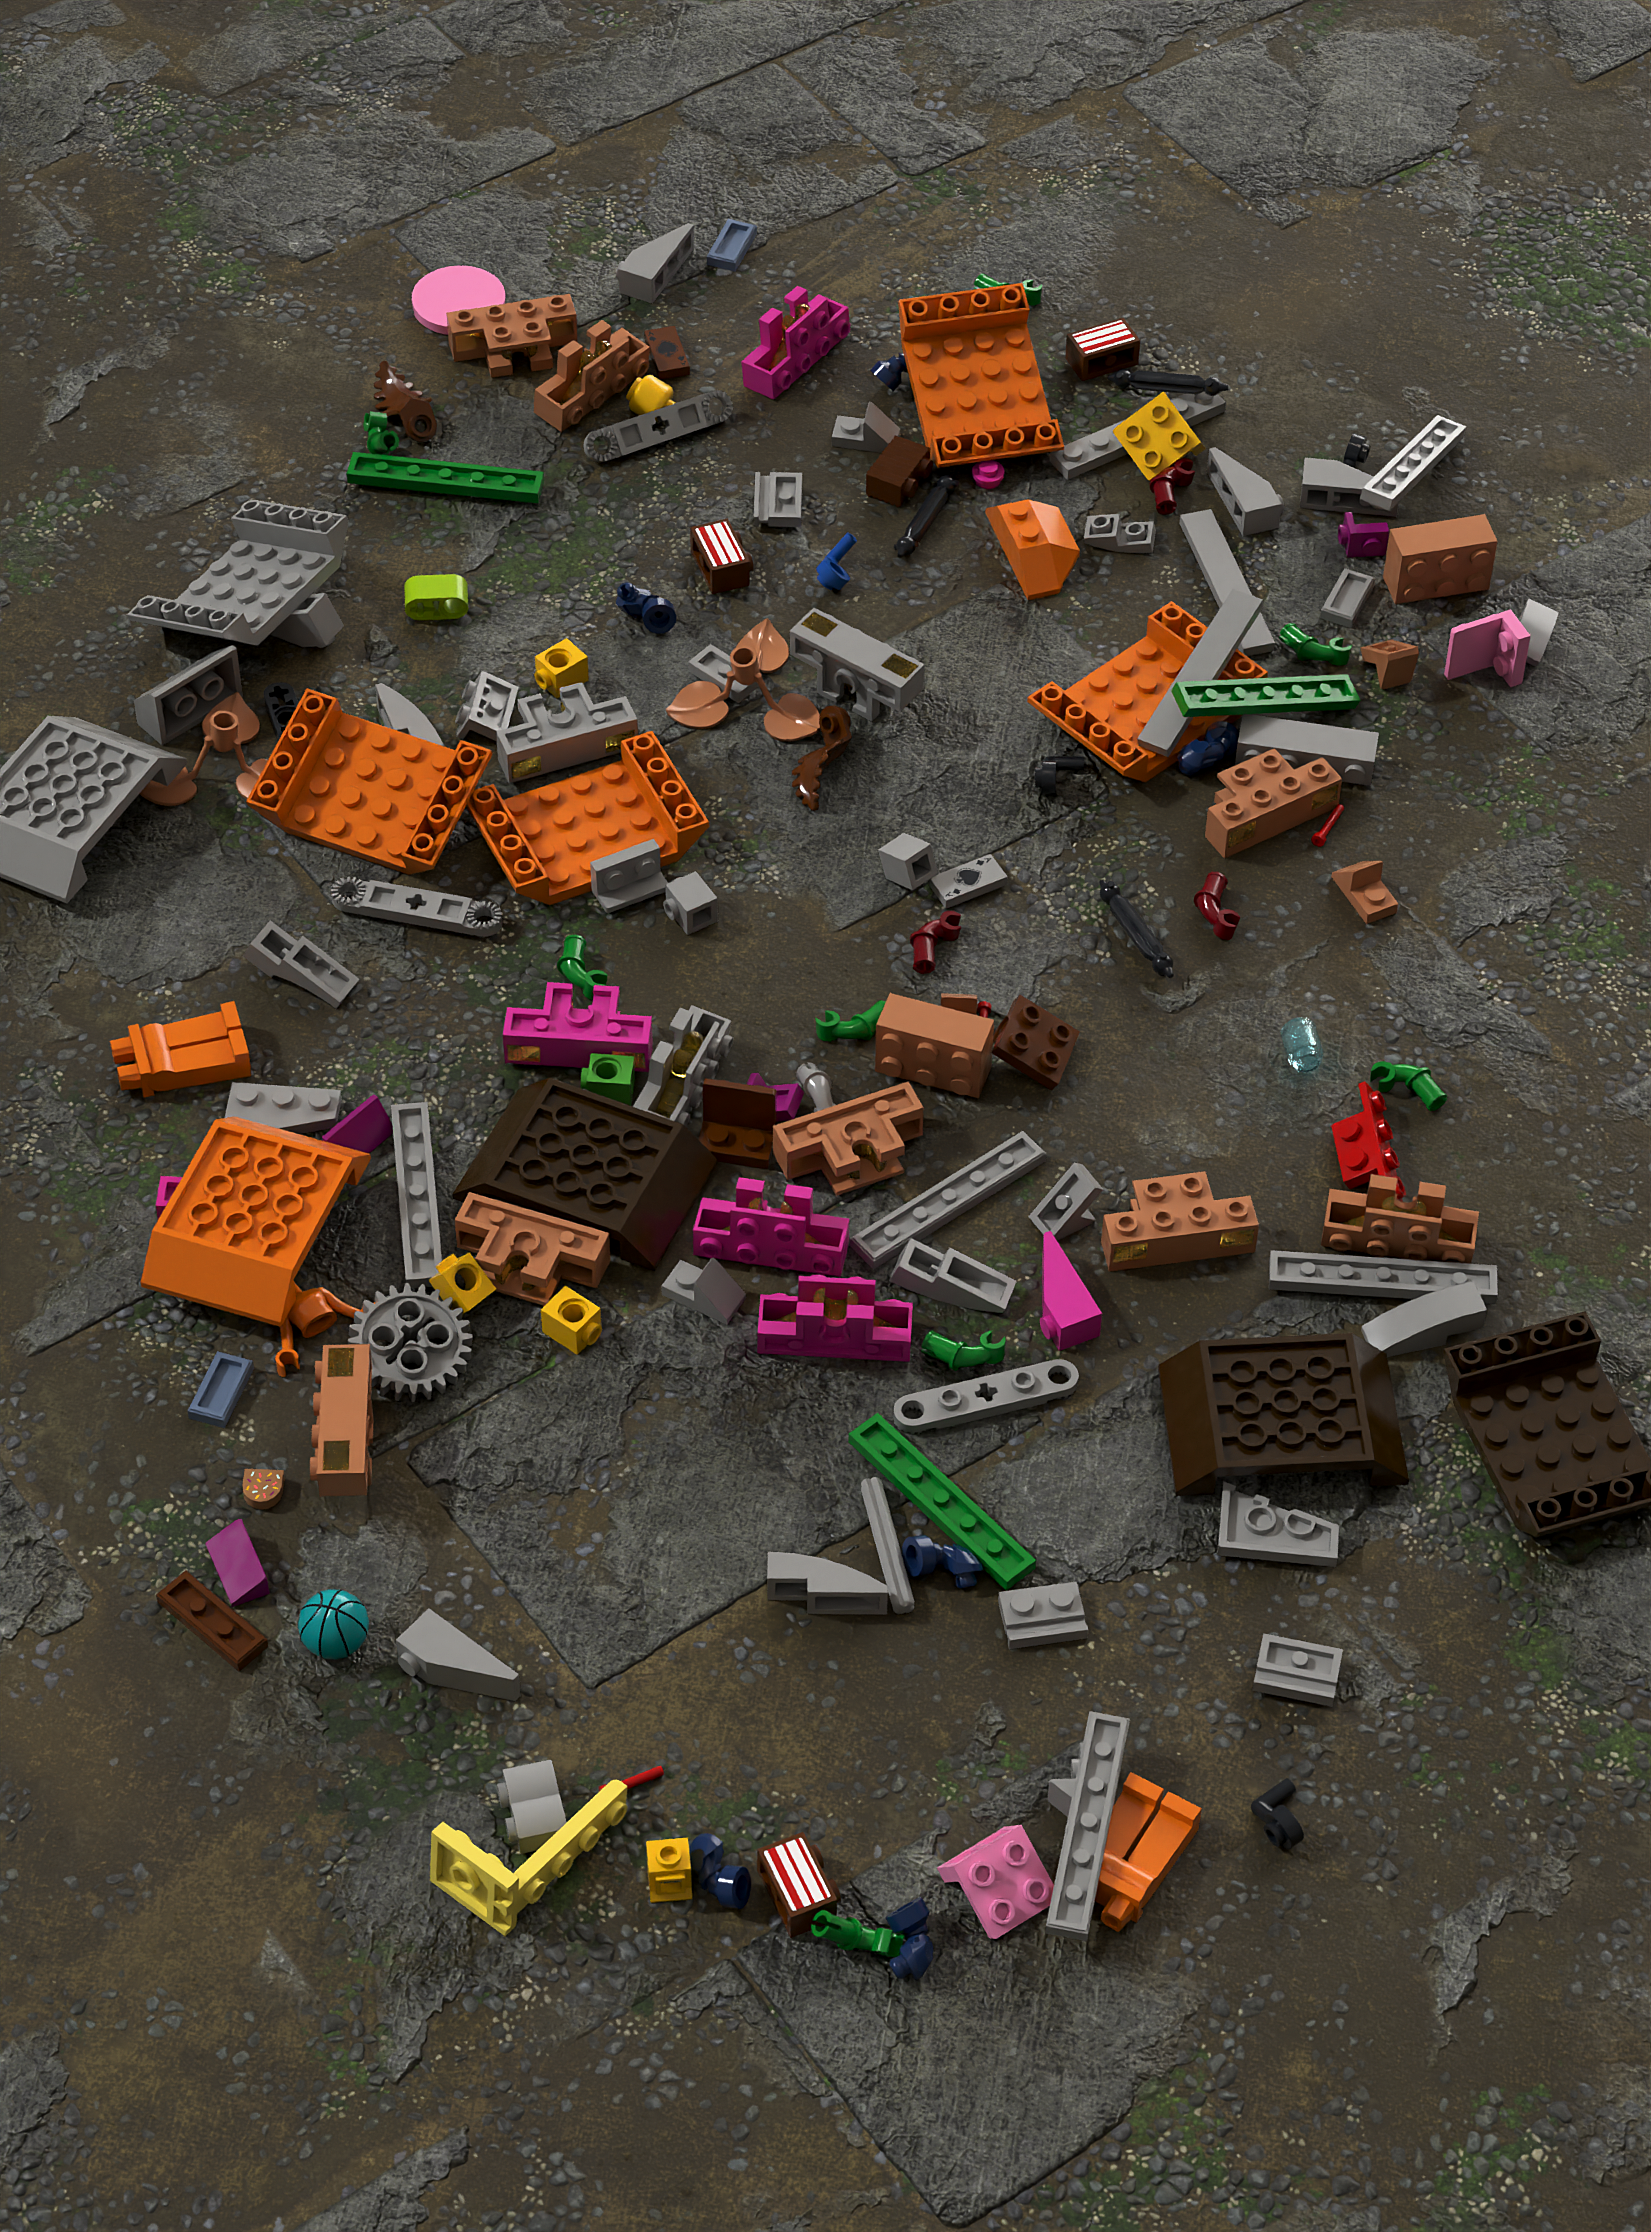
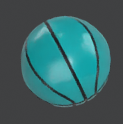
[298,1589,369,1660]

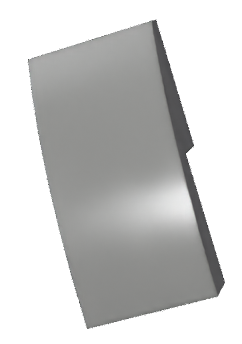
[1084,514,1156,553]
[1519,599,1559,666]

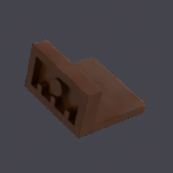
[698,1078,777,1169]

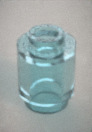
[1280,1017,1323,1072]

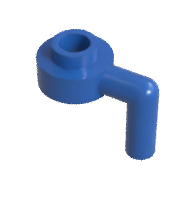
[816,532,857,590]

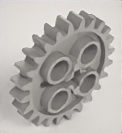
[348,1283,473,1402]

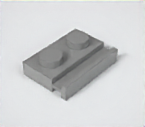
[754,472,802,527]
[998,1581,1088,1649]
[1252,1633,1343,1706]

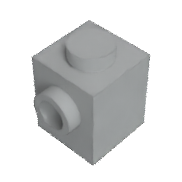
[878,833,938,890]
[663,871,718,935]

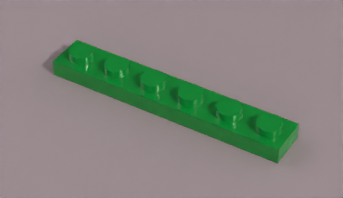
[346,452,544,503]
[1171,674,1361,717]
[848,1413,1036,1591]

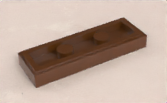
[156,1570,268,1672]

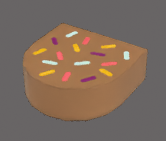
[242,1469,285,1509]

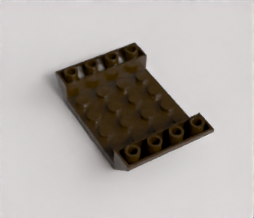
[452,1077,717,1271]
[1443,1311,1651,1537]
[1158,1333,1409,1496]

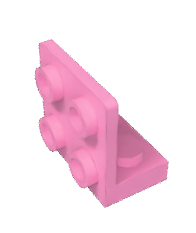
[1444,609,1530,687]
[937,1825,1054,1939]

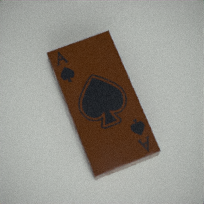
[644,326,690,380]

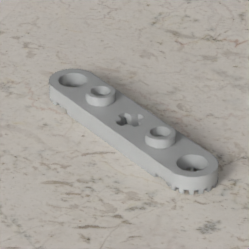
[583,390,733,463]
[331,877,503,937]
[893,1359,1079,1435]

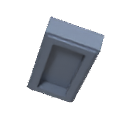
[707,219,757,272]
[188,1351,254,1428]

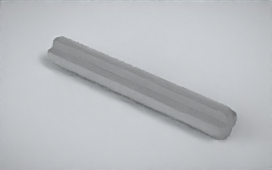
[861,1477,915,1614]

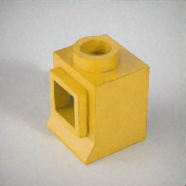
[646,1837,692,1903]

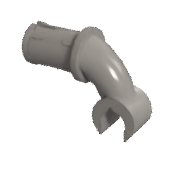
[796,1062,836,1112]

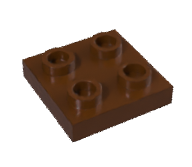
[991,995,1080,1090]

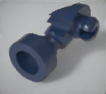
[870,353,908,391]
[616,582,676,634]
[1177,721,1239,776]
[902,1535,983,1588]
[689,1833,751,1909]
[885,1897,934,1981]

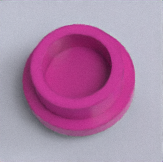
[972,460,1004,489]

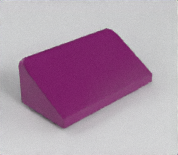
[322,1095,393,1153]
[205,1519,270,1607]

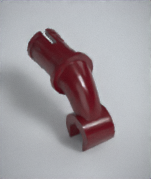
[1149,458,1195,515]
[1194,872,1240,940]
[910,911,961,974]

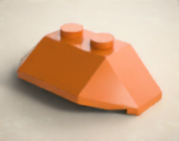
[985,499,1080,600]

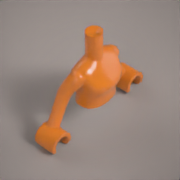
[275,1281,375,1377]

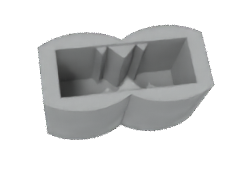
[497,1760,567,1854]

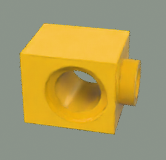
[534,638,589,698]
[429,1252,496,1313]
[541,1286,602,1355]

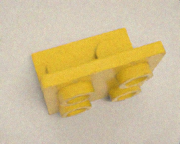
[1113,391,1206,481]

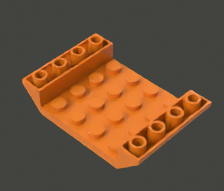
[898,283,1064,468]
[1027,601,1268,783]
[246,688,493,875]
[466,731,709,905]
[141,1116,371,1327]

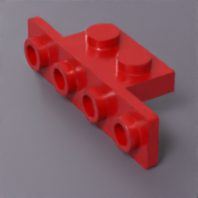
[1331,1081,1406,1202]

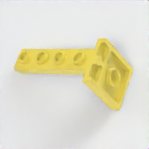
[430,1780,628,1936]

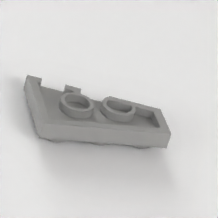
[224,1082,342,1134]
[1217,1481,1339,1567]

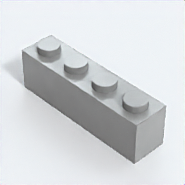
[1235,714,1379,786]

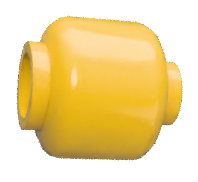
[626,375,676,422]

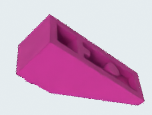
[1040,1231,1102,1351]

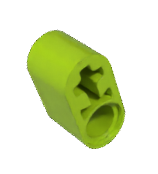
[404,574,468,620]

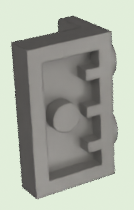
[455,671,519,741]
[590,839,668,913]

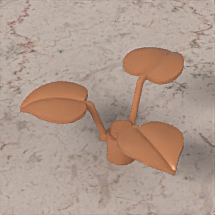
[666,618,820,742]
[139,692,268,806]

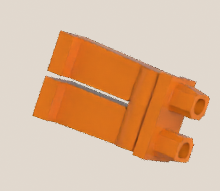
[110,1001,251,1097]
[1095,1772,1202,1932]

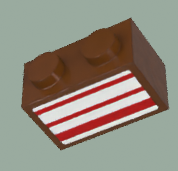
[1065,318,1140,381]
[690,518,754,594]
[757,1832,841,1938]

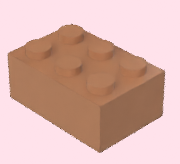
[1383,514,1498,604]
[875,993,994,1098]

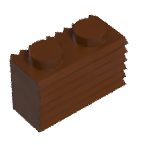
[866,435,933,508]

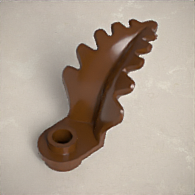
[374,361,437,442]
[792,705,852,811]

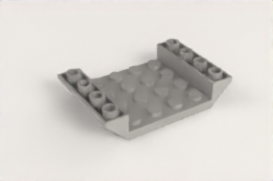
[127,500,349,646]
[0,716,187,903]

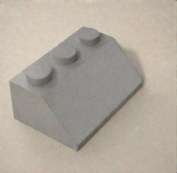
[134,645,243,746]

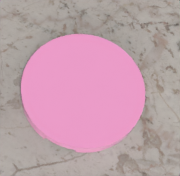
[412,266,506,335]

